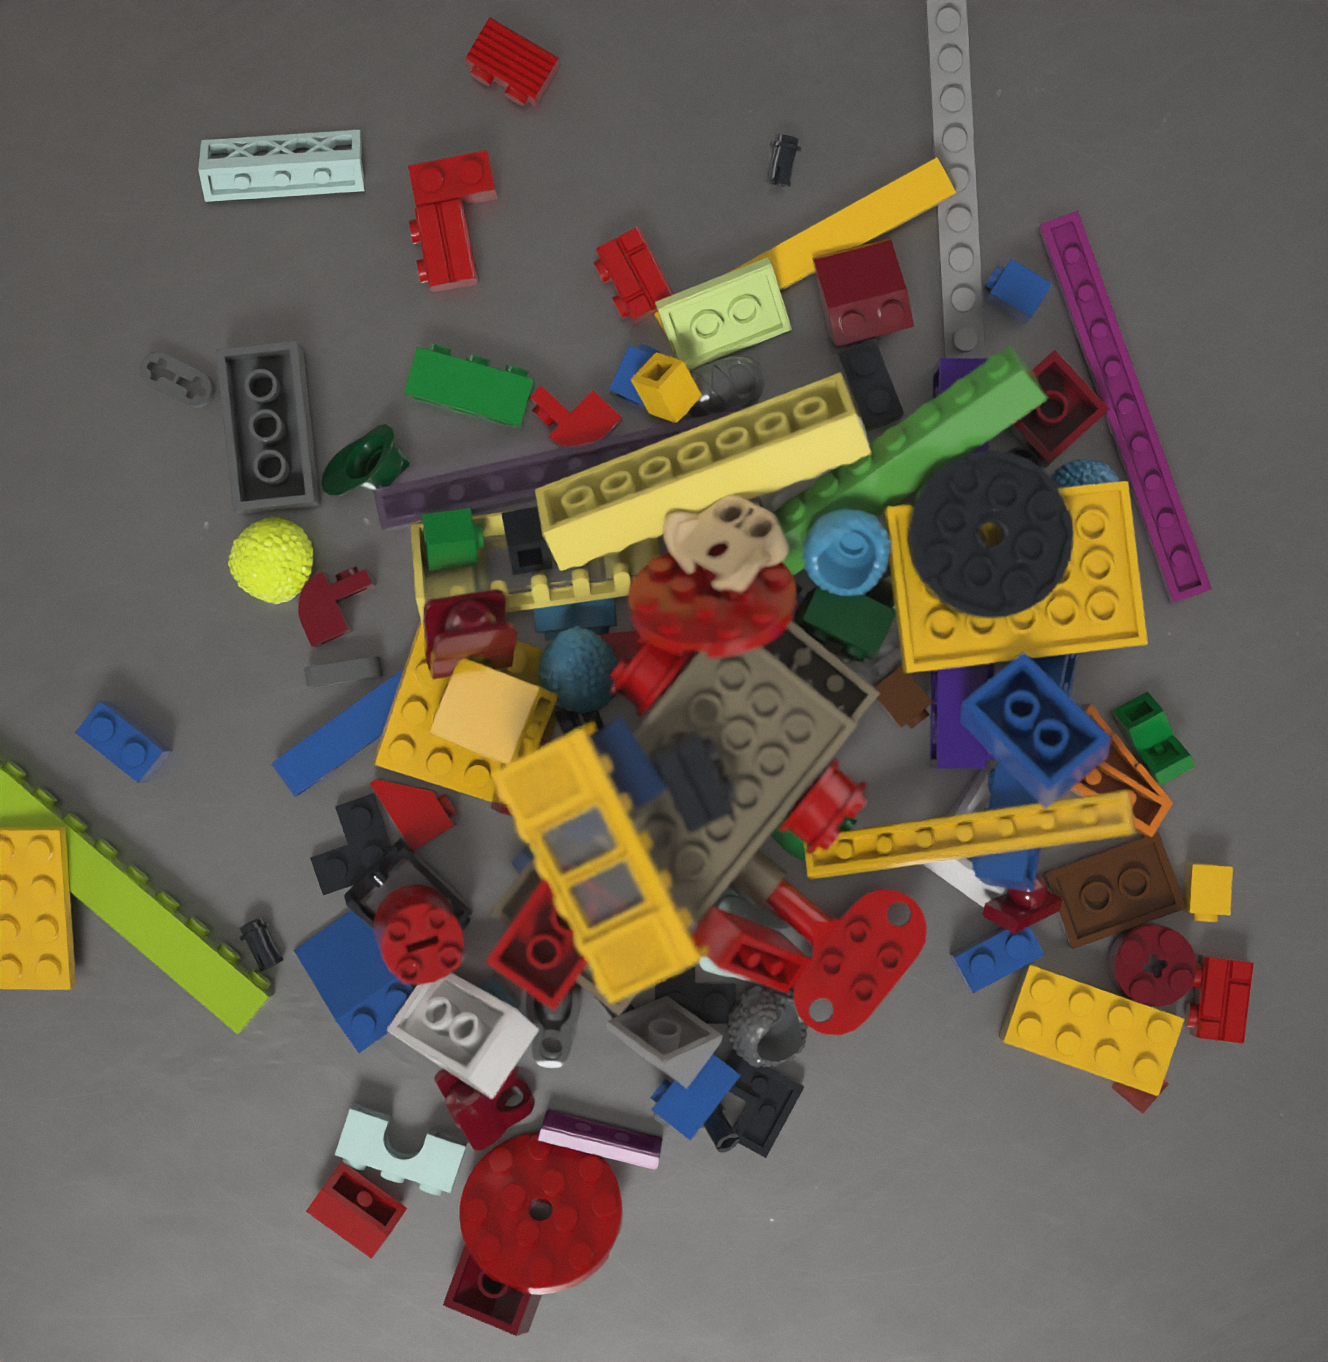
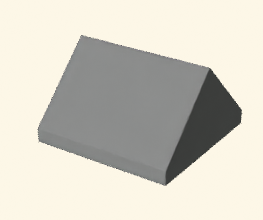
[606,995,723,1089]

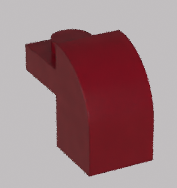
[298,566,376,648]

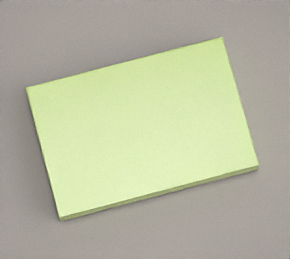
[655,257,792,371]

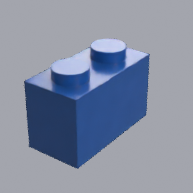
[75,701,172,783]
[949,926,1045,993]
[650,1054,741,1141]

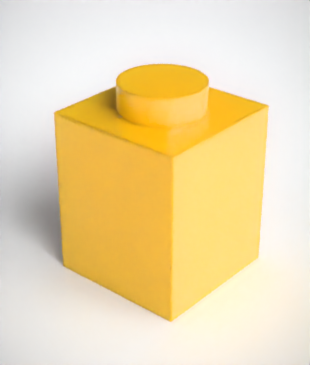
[630,352,702,423]
[1182,862,1233,922]

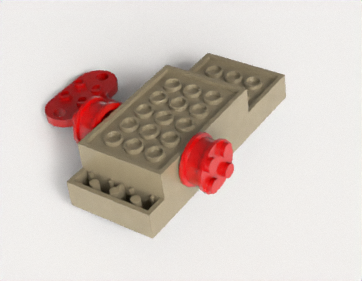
[490,621,927,1036]

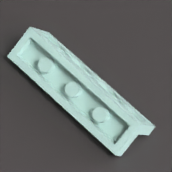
[198,130,365,202]

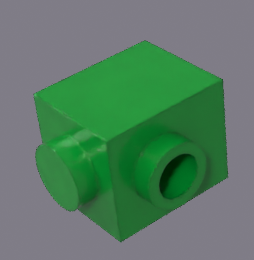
[422,508,484,571]

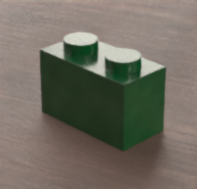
[799,585,896,662]

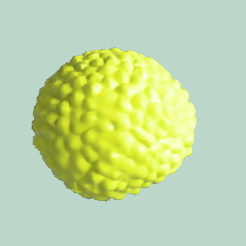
[228,516,313,604]

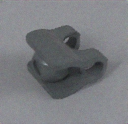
[526,983,583,1068]

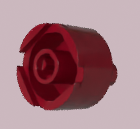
[1107,922,1196,1007]

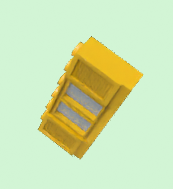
[492,722,710,1004]

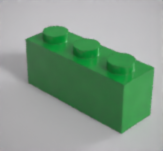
[404,343,535,430]

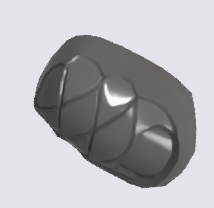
[686,356,765,422]

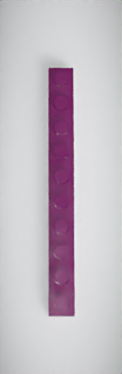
[1038,211,1212,603]

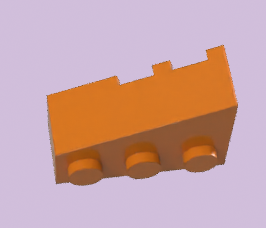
[1069,703,1173,837]

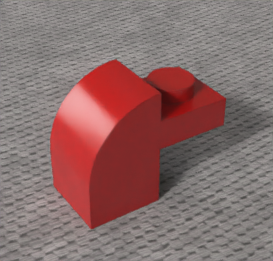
[530,386,623,452]

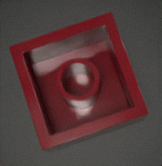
[1008,350,1110,469]

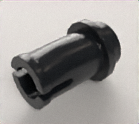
[765,134,801,187]
[239,917,284,972]
[701,1103,739,1153]

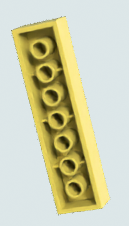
[535,372,871,571]

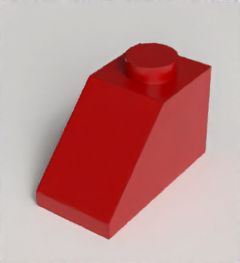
[369,778,458,851]

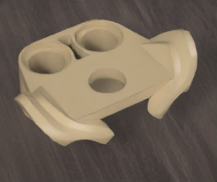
[663,496,789,592]

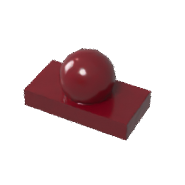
[982,873,1063,934]

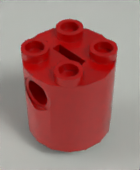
[374,884,464,985]

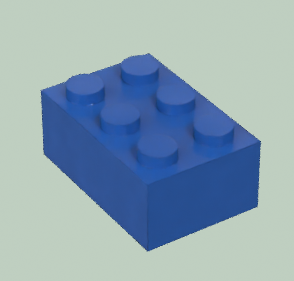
[960,652,1111,809]

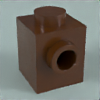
[873,665,933,729]

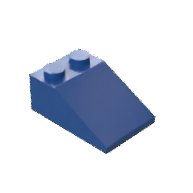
[294,910,417,1053]

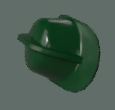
[321,424,410,496]

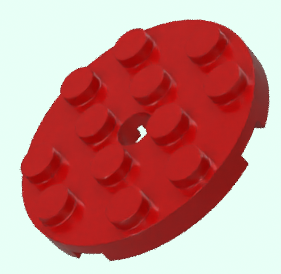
[628,543,797,658]
[459,1132,623,1294]

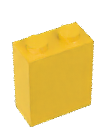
[429,658,558,765]

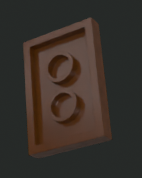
[1043,832,1186,949]

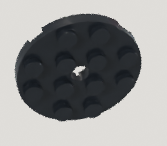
[907,451,1074,619]

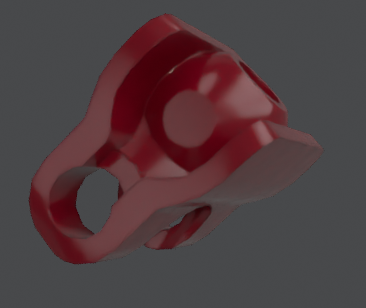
[423,589,517,680]
[434,1064,535,1151]

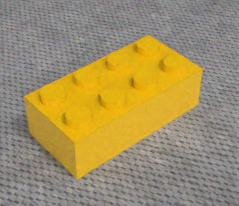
[999,963,1184,1096]

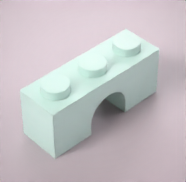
[335,1103,468,1196]

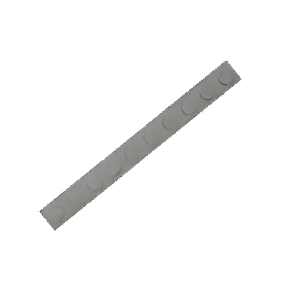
[925,0,986,358]

